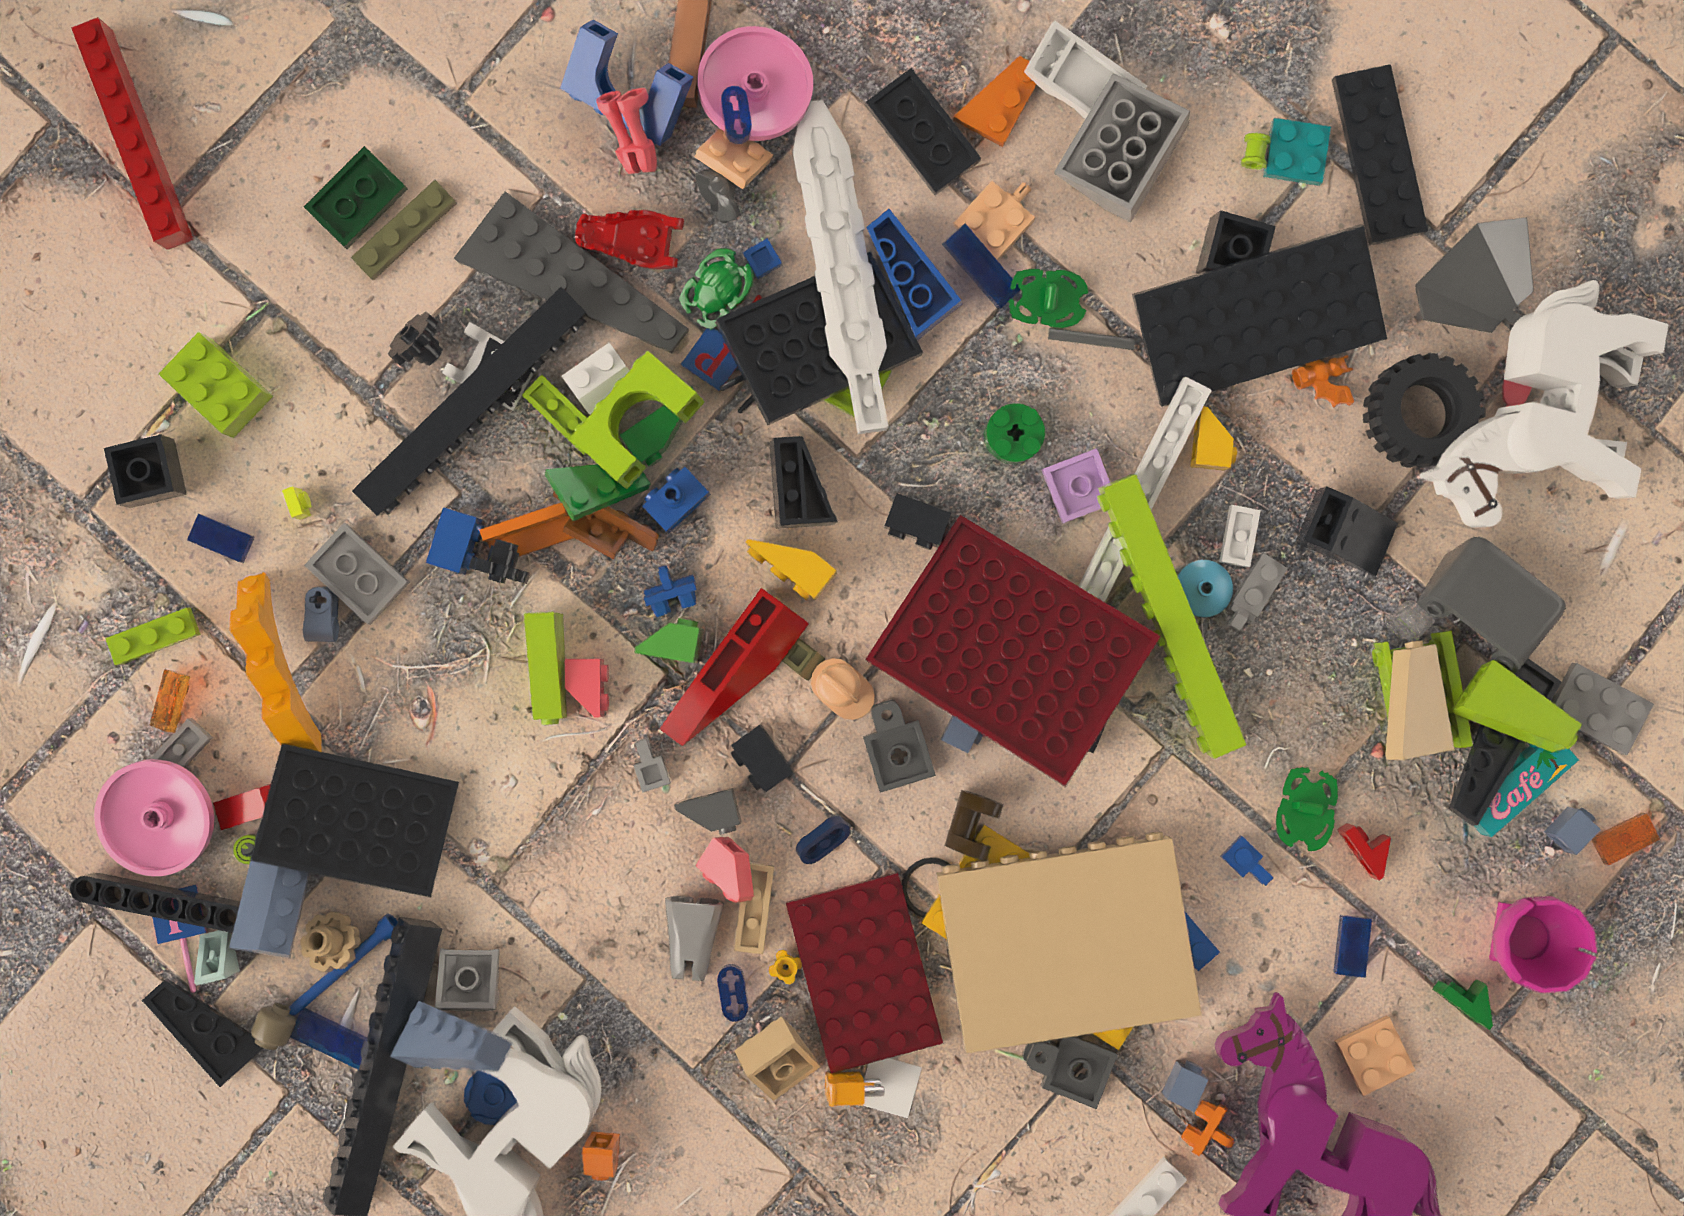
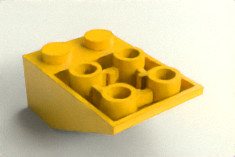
[745,539,837,601]

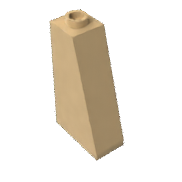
[1385,640,1455,760]

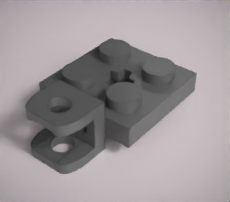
[863,699,936,793]
[1022,1036,1118,1109]

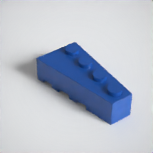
[866,209,962,341]

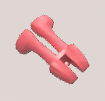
[596,88,657,174]

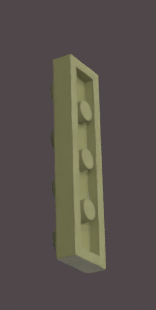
[351,180,457,280]

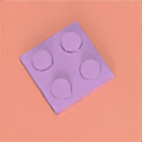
[1042,448,1110,524]

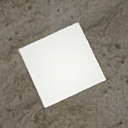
[863,1058,922,1118]

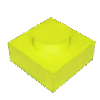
[282,486,312,520]

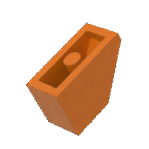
[582,1131,620,1181]

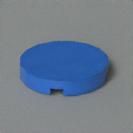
[464,1071,518,1125]

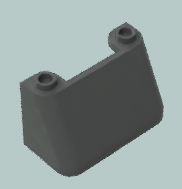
[1416,537,1566,674]

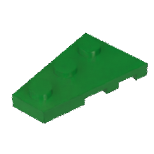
[545,464,651,521]

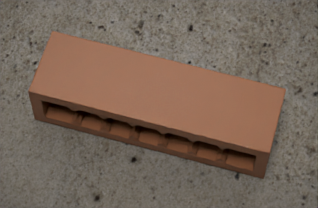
[668,0,712,108]

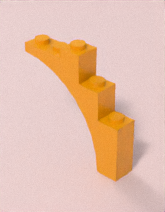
[230,572,322,752]

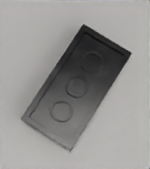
[865,68,981,195]

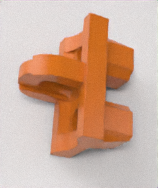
[1181,1099,1235,1157]

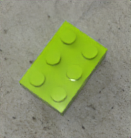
[158,332,273,438]

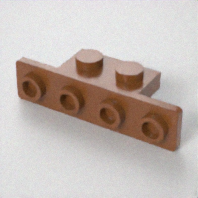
[553,491,659,560]

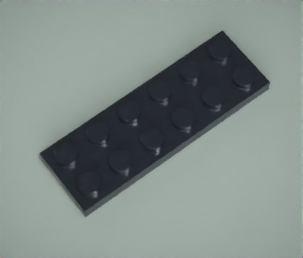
[1332,64,1428,245]

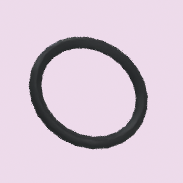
[901,858,951,918]

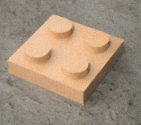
[695,129,773,189]
[1334,1015,1416,1096]

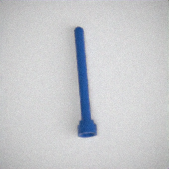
[289,914,398,1016]

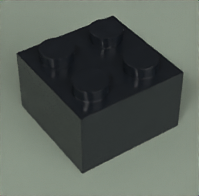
[1196,210,1276,274]
[104,434,187,508]

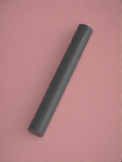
[1048,328,1135,350]

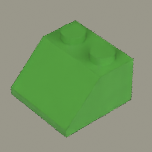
[634,618,704,663]

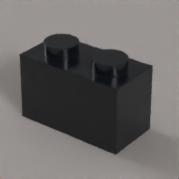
[884,493,951,550]
[731,724,794,793]

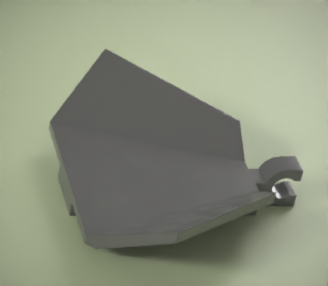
[1415,217,1534,333]

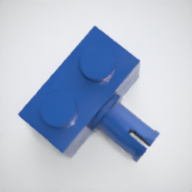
[643,467,711,534]

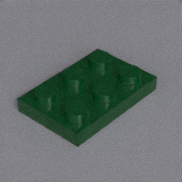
[304,146,408,249]

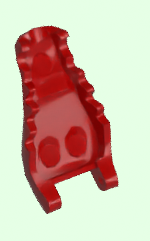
[574,209,684,270]

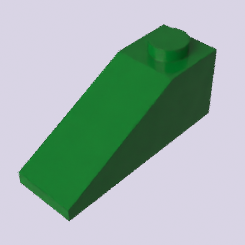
[620,387,695,467]

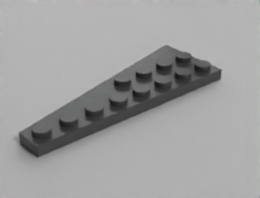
[454,191,689,353]

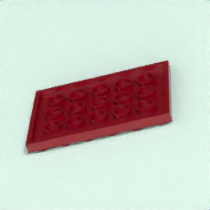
[786,872,943,1073]

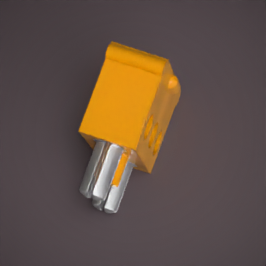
[825,1071,885,1106]

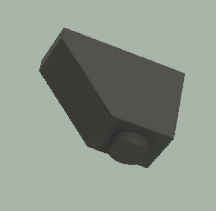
[674,788,742,835]

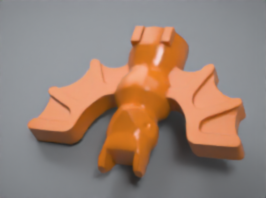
[1292,355,1354,407]

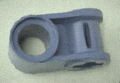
[303,587,339,642]

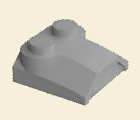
[435,948,500,1011]

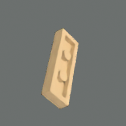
[734,863,774,954]

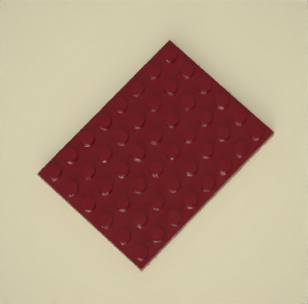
[865,515,1161,788]

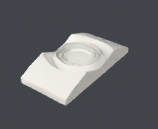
[1024,21,1147,119]

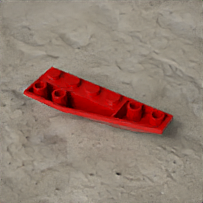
[660,588,809,746]

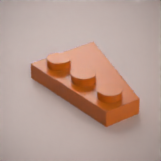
[953,56,1037,147]

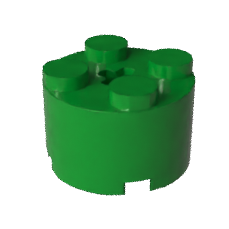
[984,403,1045,464]

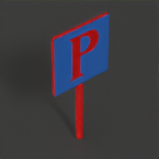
[681,295,762,392]

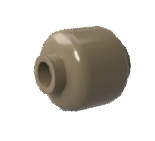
[251,1003,296,1050]

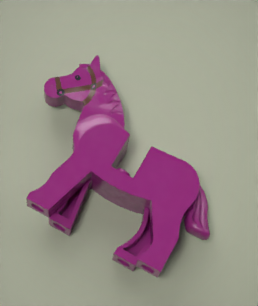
[1215,992,1441,1216]

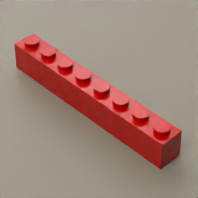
[71,17,194,250]

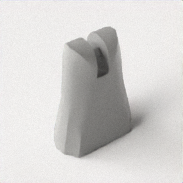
[665,896,724,981]

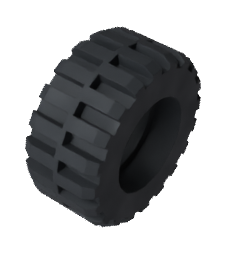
[1362,353,1486,469]

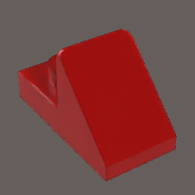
[1337,823,1391,881]

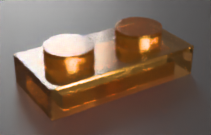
[149,669,190,733]
[1592,813,1661,865]

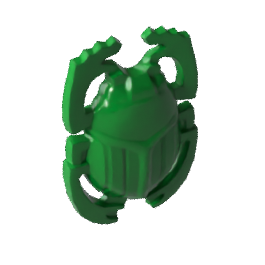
[679,248,754,330]
[1008,269,1088,328]
[1275,767,1338,851]

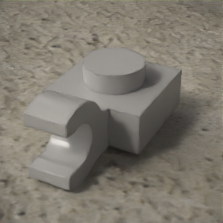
[633,738,671,793]

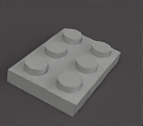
[304,523,410,625]
[1552,663,1654,755]

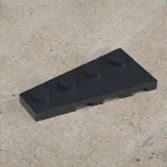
[142,979,264,1087]

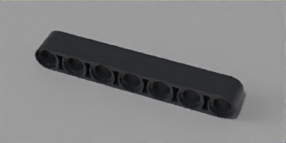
[70,873,241,933]

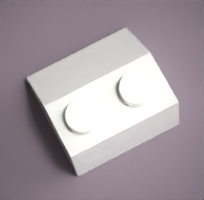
[562,343,629,414]

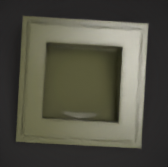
[782,638,825,681]

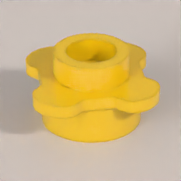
[769,950,802,984]

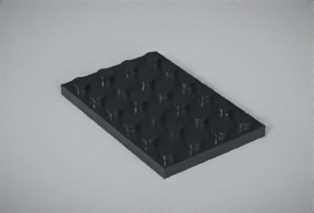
[715,251,923,425]
[250,743,459,898]

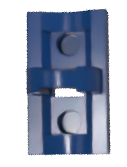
[644,565,696,617]

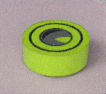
[233,834,257,864]

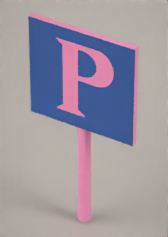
[148,884,207,993]

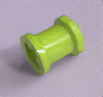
[1241,133,1271,170]

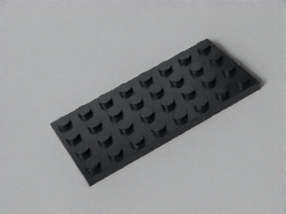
[1132,224,1387,407]

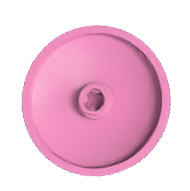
[697,26,813,141]
[94,759,214,876]

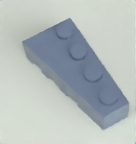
[390,1001,513,1072]

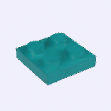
[1263,118,1331,186]

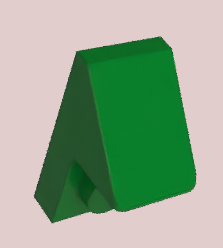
[1432,979,1493,1030]

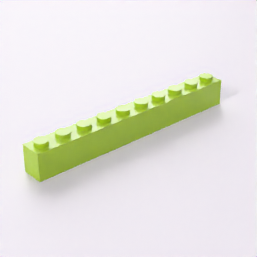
[1097,474,1246,759]

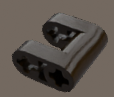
[944,790,1004,861]

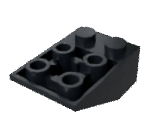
[1295,486,1398,576]

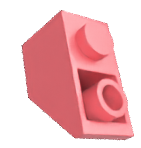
[565,659,609,717]
[696,837,754,903]

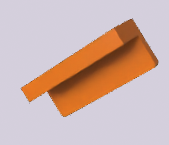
[479,502,574,557]

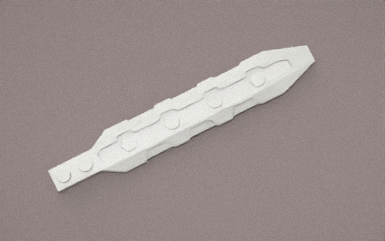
[792,100,888,434]

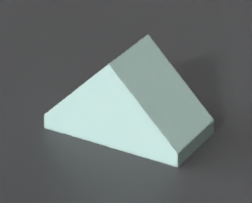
[194,930,240,985]

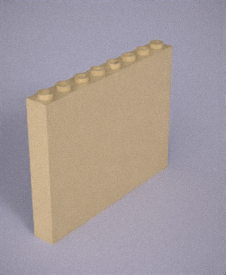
[936,832,1202,1054]

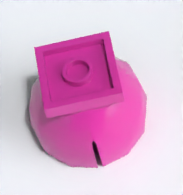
[1489,896,1597,993]

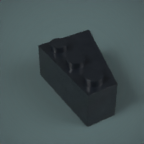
[769,436,838,529]

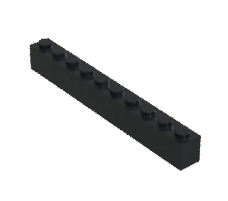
[352,287,587,516]
[323,917,442,1216]

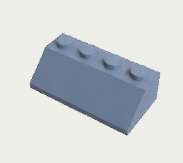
[229,832,310,958]

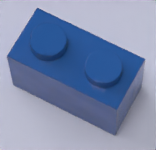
[426,507,484,575]

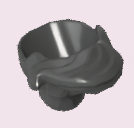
[695,168,740,224]

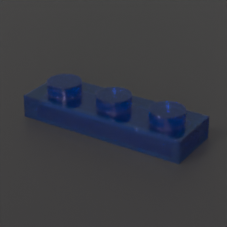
[942,223,1020,309]
[290,1008,367,1070]

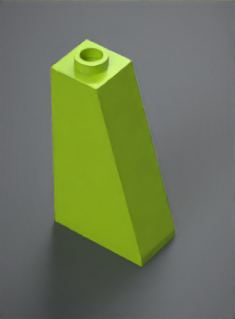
[524,612,567,725]
[1451,660,1582,752]

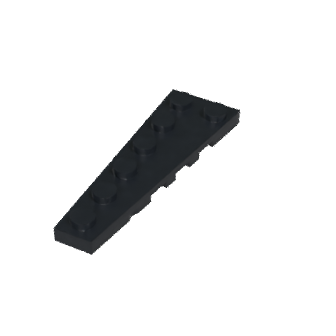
[1448,658,1562,826]

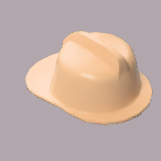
[811,658,875,720]

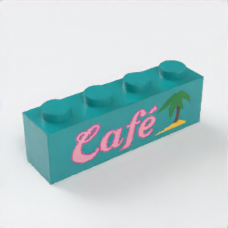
[1474,743,1579,837]

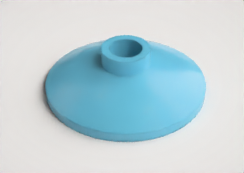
[1178,560,1233,617]

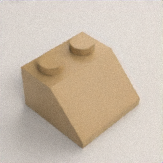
[734,1016,821,1101]

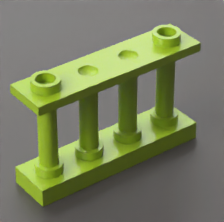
[1372,631,1473,748]

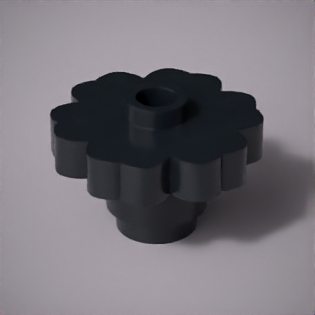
[388,311,443,366]
[469,539,530,584]

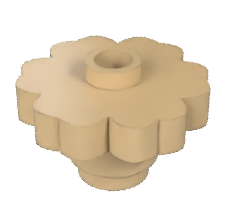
[300,912,361,972]

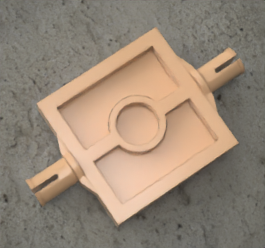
[954,181,1035,263]

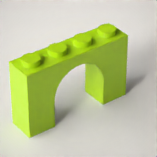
[570,351,705,489]

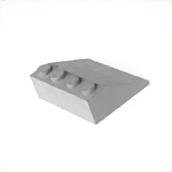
[1054,73,1190,223]

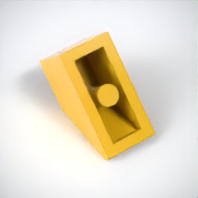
[1190,406,1237,471]

